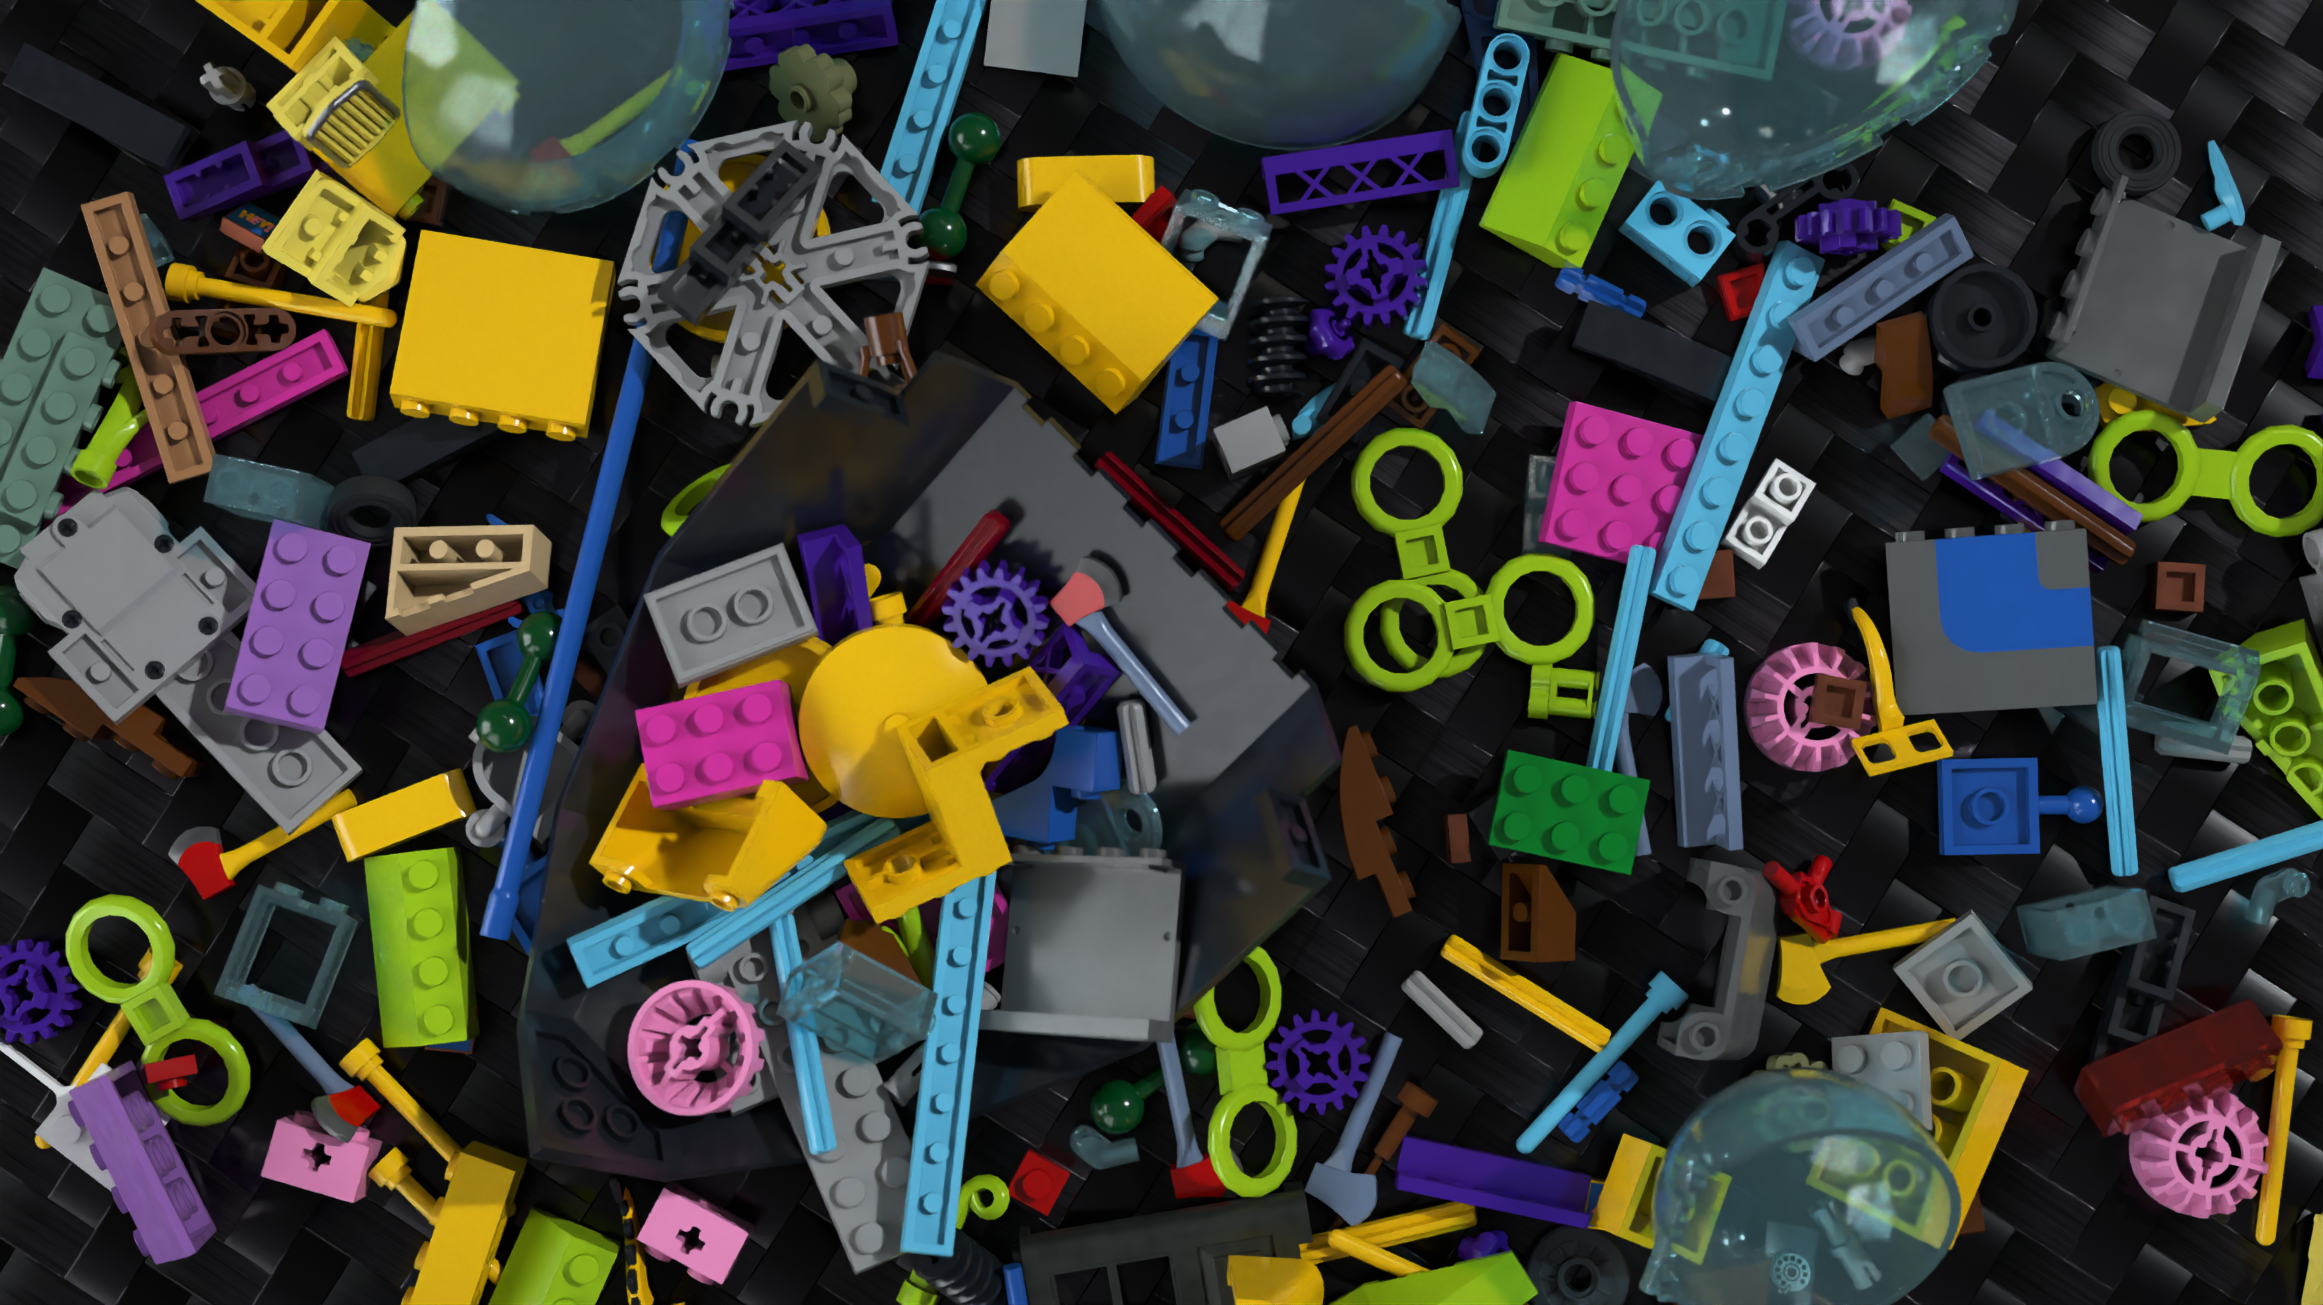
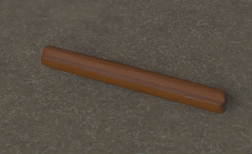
[1220,364,1407,541]
[1928,414,2136,566]

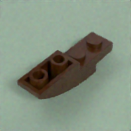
[13,677,208,780]
[1337,725,1416,918]

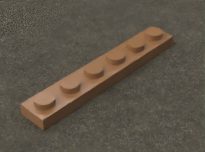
[81,191,221,484]

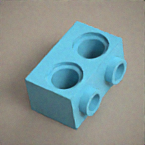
[1618,177,1736,288]

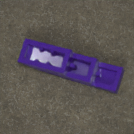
[163,130,335,221]

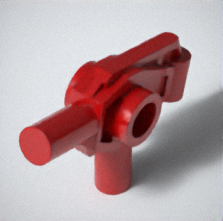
[1762,855,1842,944]

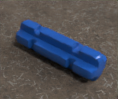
[1555,267,1647,319]
[1558,1060,1639,1144]

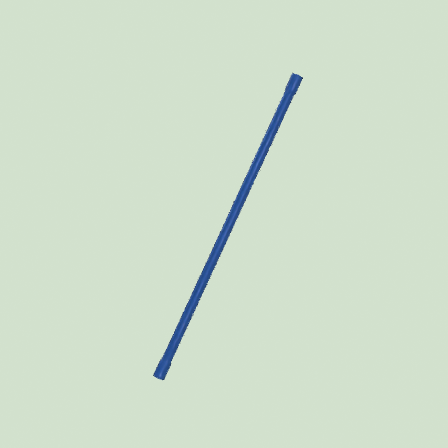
[480,139,699,941]

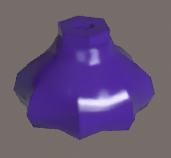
[1303,305,1355,360]
[1458,1230,1511,1261]

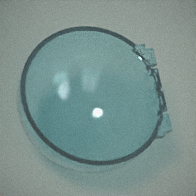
[1639,1067,1961,1305]

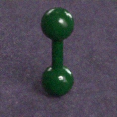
[914,112,1001,261]
[0,583,40,737]
[476,611,562,753]
[1090,1022,1218,1134]

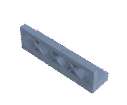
[1787,213,1974,362]
[1667,652,1743,851]

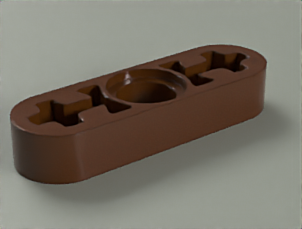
[149,307,296,356]

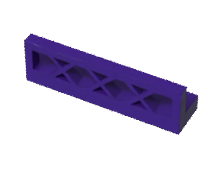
[702,0,899,73]
[1260,129,1460,216]
[1939,411,2143,574]
[797,524,873,647]
[980,622,1122,794]
[1393,1135,1591,1229]

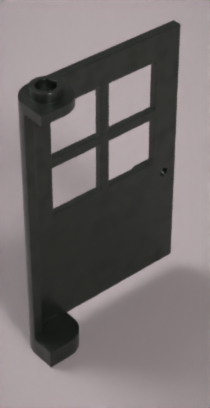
[1011,1180,1313,1305]

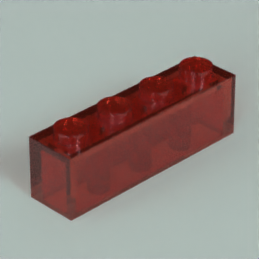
[2073,998,2284,1138]

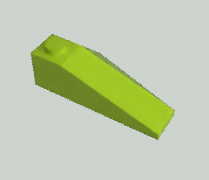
[2209,619,2323,820]
[1328,1250,1538,1305]

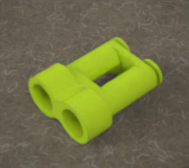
[1528,664,1600,719]

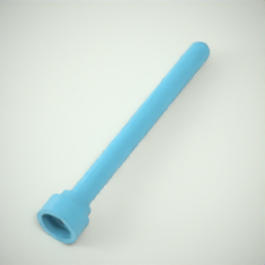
[1516,970,1689,1154]

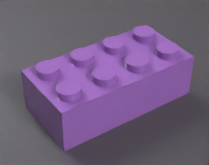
[223,519,371,734]

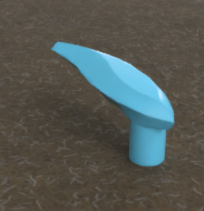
[2200,140,2245,232]
[1292,383,1336,441]

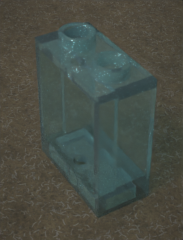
[1160,189,1274,341]
[203,454,335,533]
[2121,619,2261,755]
[214,881,359,1030]
[2016,885,2157,961]
[776,942,938,1065]

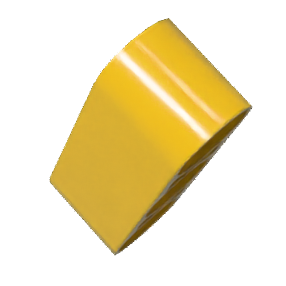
[1017,155,1155,212]
[331,768,477,863]

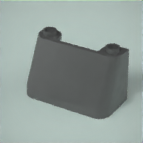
[1656,857,1782,1060]

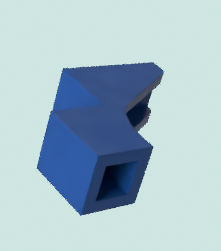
[991,724,1123,850]

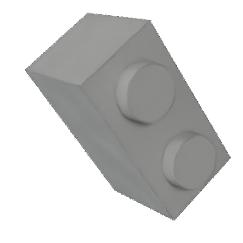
[1212,406,1290,483]

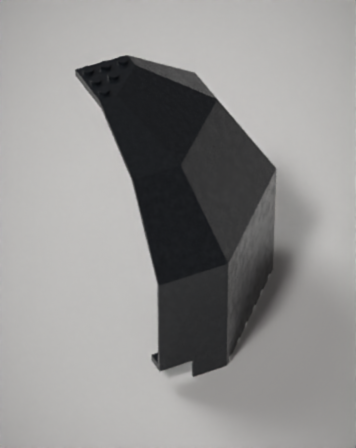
[516,350,1343,1182]

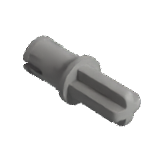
[199,62,257,111]

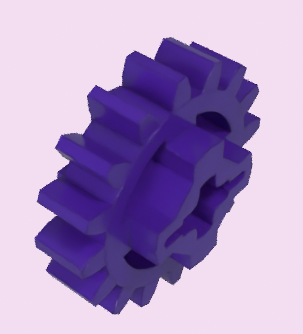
[1795,198,1902,256]
[1325,225,1428,330]
[942,560,1051,667]
[0,939,84,1044]
[1266,1008,1370,1115]

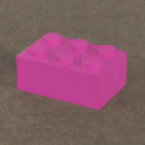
[635,679,809,811]

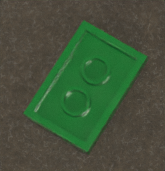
[1486,750,1651,875]

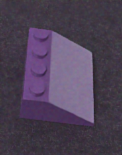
[68,1060,217,1264]

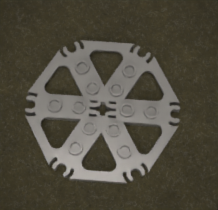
[617,120,930,428]

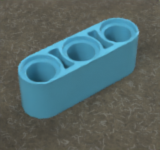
[1461,33,1530,178]

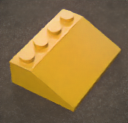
[976,169,1219,414]
[1805,1007,2028,1250]

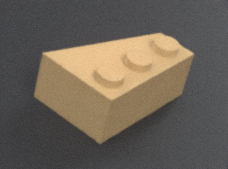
[385,525,552,636]

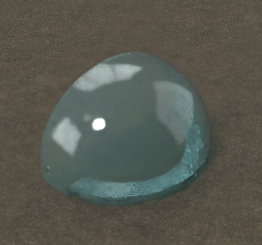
[402,0,734,215]
[1096,0,1462,150]
[1610,0,2018,200]

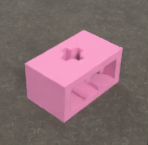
[261,1110,382,1203]
[637,1181,756,1285]

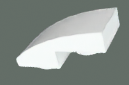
[1719,458,1816,569]

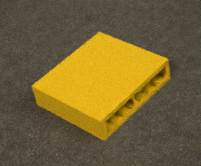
[389,229,616,441]

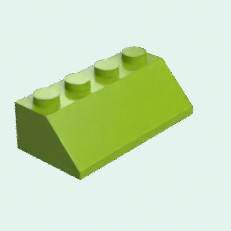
[1479,53,1659,268]
[364,847,481,1048]
[488,1206,621,1305]

